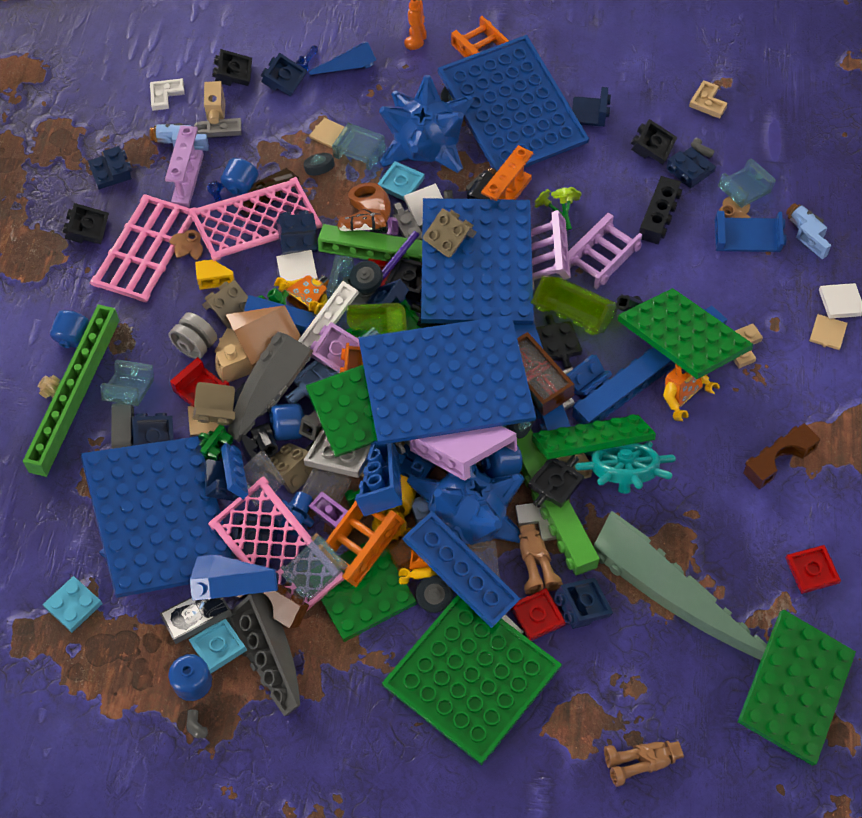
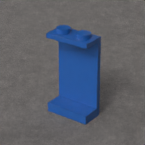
[714,211,786,252]

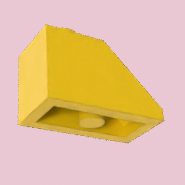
[195,260,235,290]

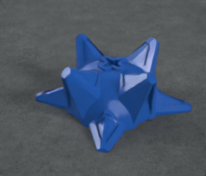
[379,75,474,173]
[407,464,524,545]

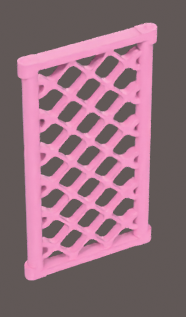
[188,177,322,261]
[208,476,345,611]

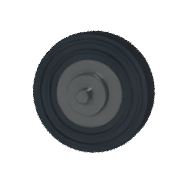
[350,261,383,293]
[416,575,453,613]

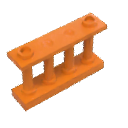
[451,16,509,57]
[481,145,533,201]
[314,500,405,587]

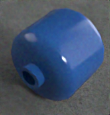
[220,158,259,195]
[50,310,90,348]
[270,403,306,441]
[481,445,523,478]
[168,654,212,701]

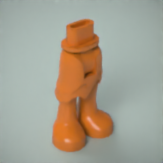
[404,0,427,50]

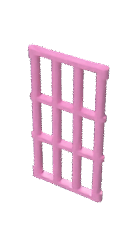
[89,194,198,303]

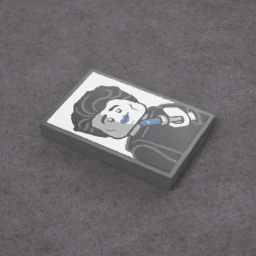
[160,597,232,644]

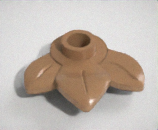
[719,196,751,218]
[169,230,203,260]

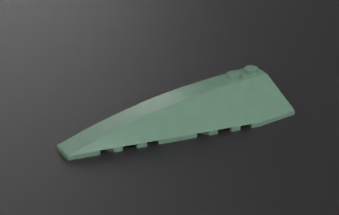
[593,511,767,660]

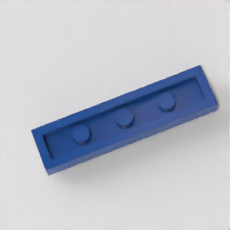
[221,443,249,500]

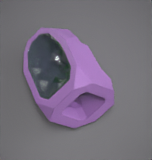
[367,217,399,236]

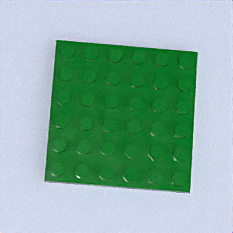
[382,595,562,765]

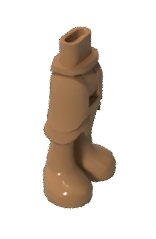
[519,524,563,595]
[604,741,684,787]

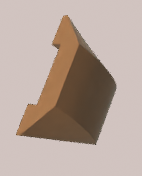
[226,305,301,368]

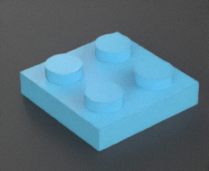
[378,161,425,201]
[43,576,103,633]
[189,619,247,673]

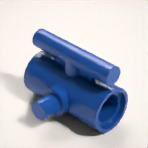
[278,492,314,536]

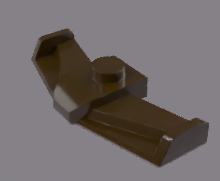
[240,168,299,219]

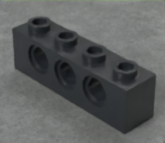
[639,176,683,245]

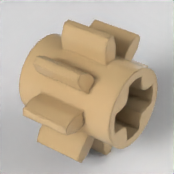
[37,375,60,398]

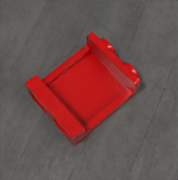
[170,357,230,407]

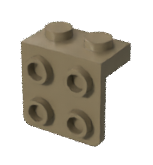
[423,208,477,258]
[202,279,248,329]
[193,382,235,425]
[265,443,319,494]

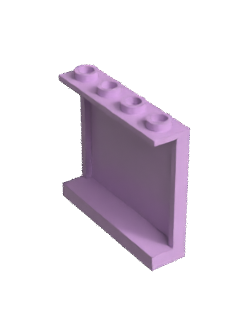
[409,426,517,481]

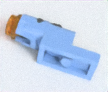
[149,123,209,151]
[786,203,831,259]

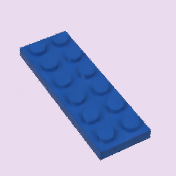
[402,511,520,628]

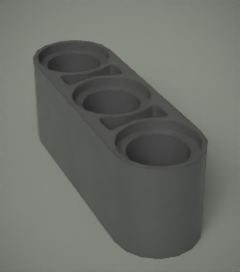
[111,402,134,449]

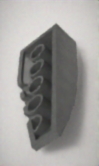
[227,332,313,442]
[227,593,300,716]

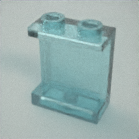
[332,122,386,170]
[718,158,776,208]
[326,255,354,315]
[100,359,154,406]
[280,533,348,600]

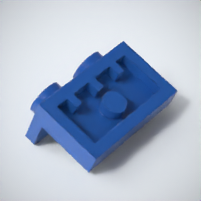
[566,354,612,396]

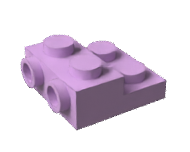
[310,322,360,373]

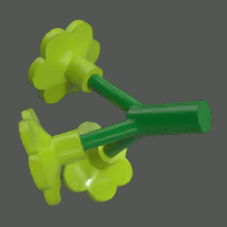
[534,187,581,231]

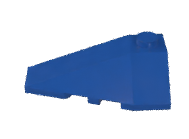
[308,41,376,75]
[190,554,278,601]

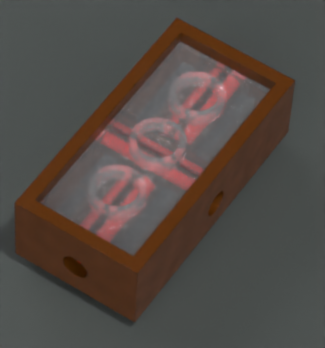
[517,332,574,416]

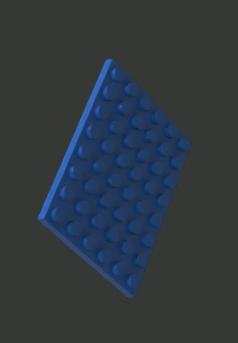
[437,35,589,174]
[421,198,534,325]
[358,315,536,445]
[81,436,234,598]

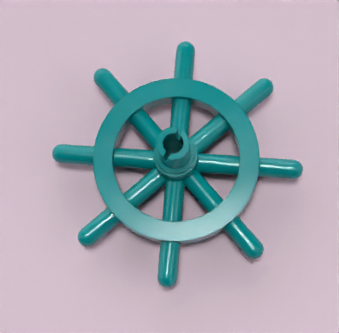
[575,441,676,494]

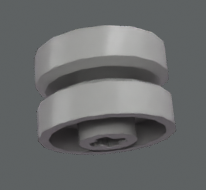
[168,312,217,359]

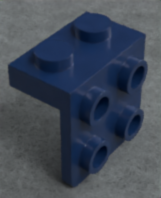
[572,87,611,127]
[204,459,251,501]

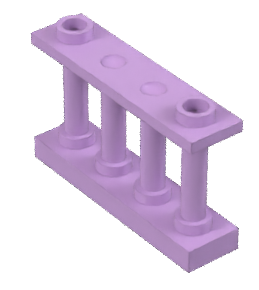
[165,125,204,208]
[531,210,571,290]
[568,213,642,290]

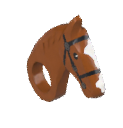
[337,182,391,231]

